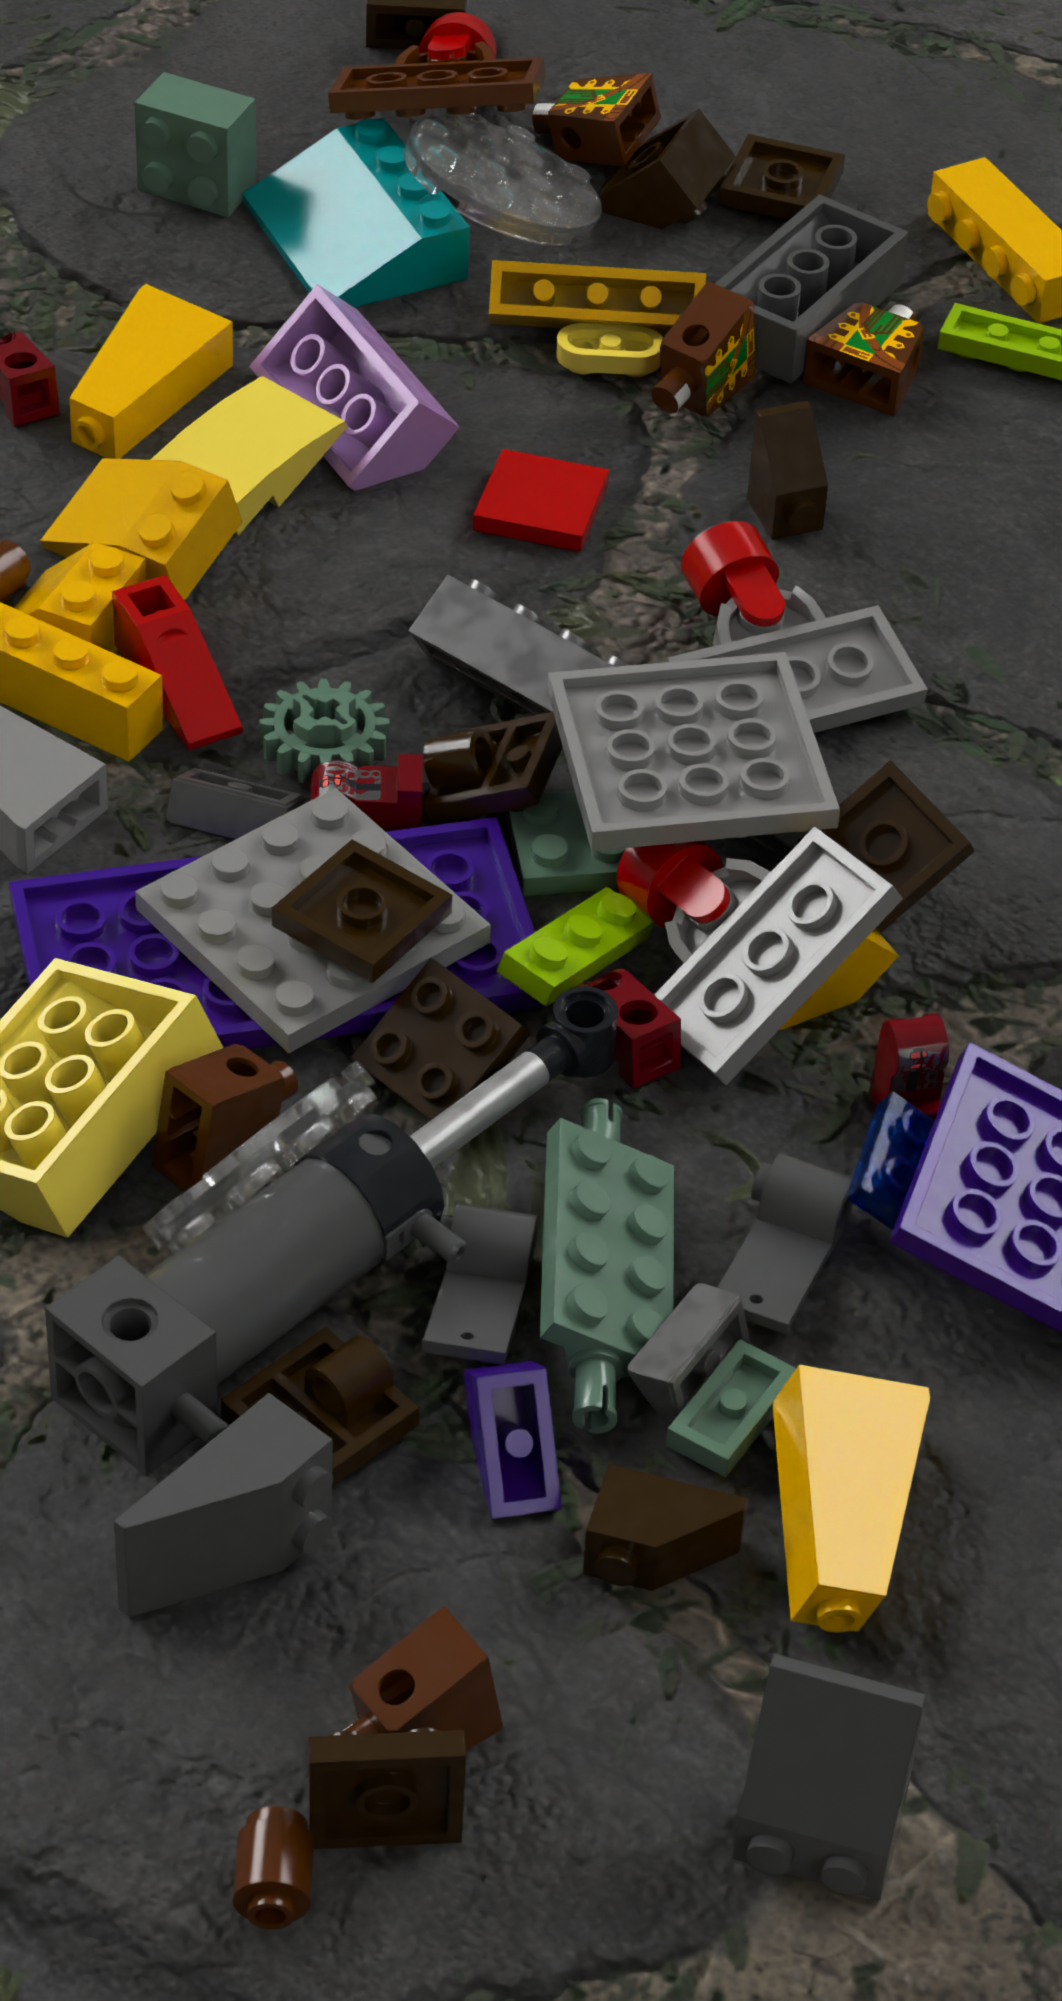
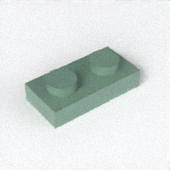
[666,1339,796,1477]

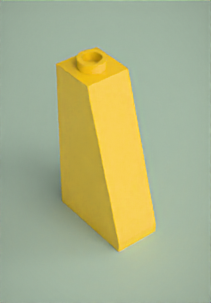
[69,284,233,459]
[772,1365,930,1633]

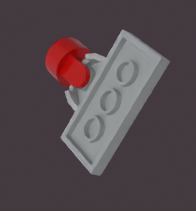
[667,521,928,733]
[617,826,903,1085]

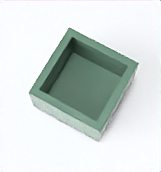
[134,72,257,217]

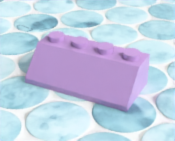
[249,284,460,491]

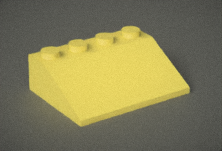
[0,958,224,1238]

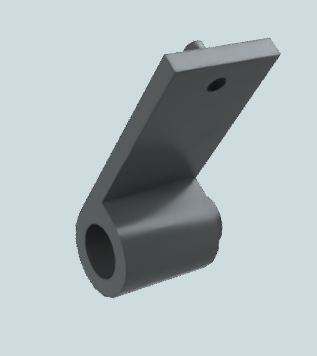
[717,1153,857,1334]
[422,1203,539,1366]

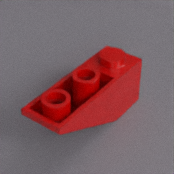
[112,575,243,751]

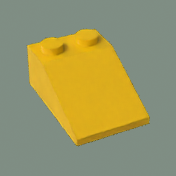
[40,458,243,600]

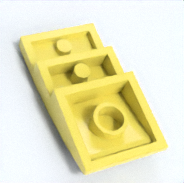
[150,376,347,536]

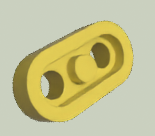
[556,323,663,377]

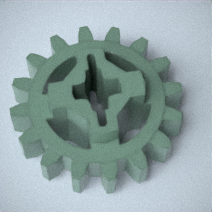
[260,679,390,784]

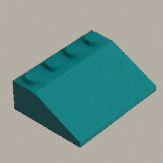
[242,117,470,307]

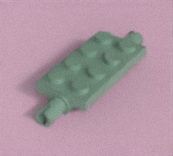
[540,1098,674,1434]

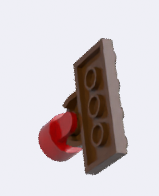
[328,12,546,120]

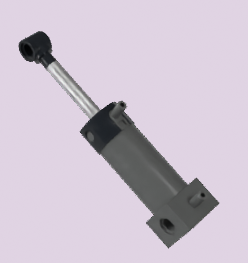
[45,986,618,1476]

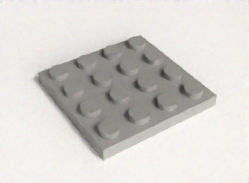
[548,652,840,851]
[135,788,491,1054]

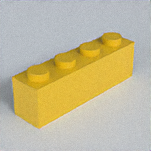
[927,157,1062,324]
[489,260,706,335]
[0,602,164,762]

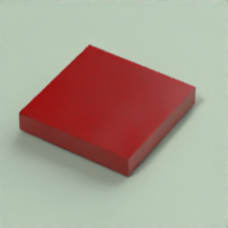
[473,449,609,552]

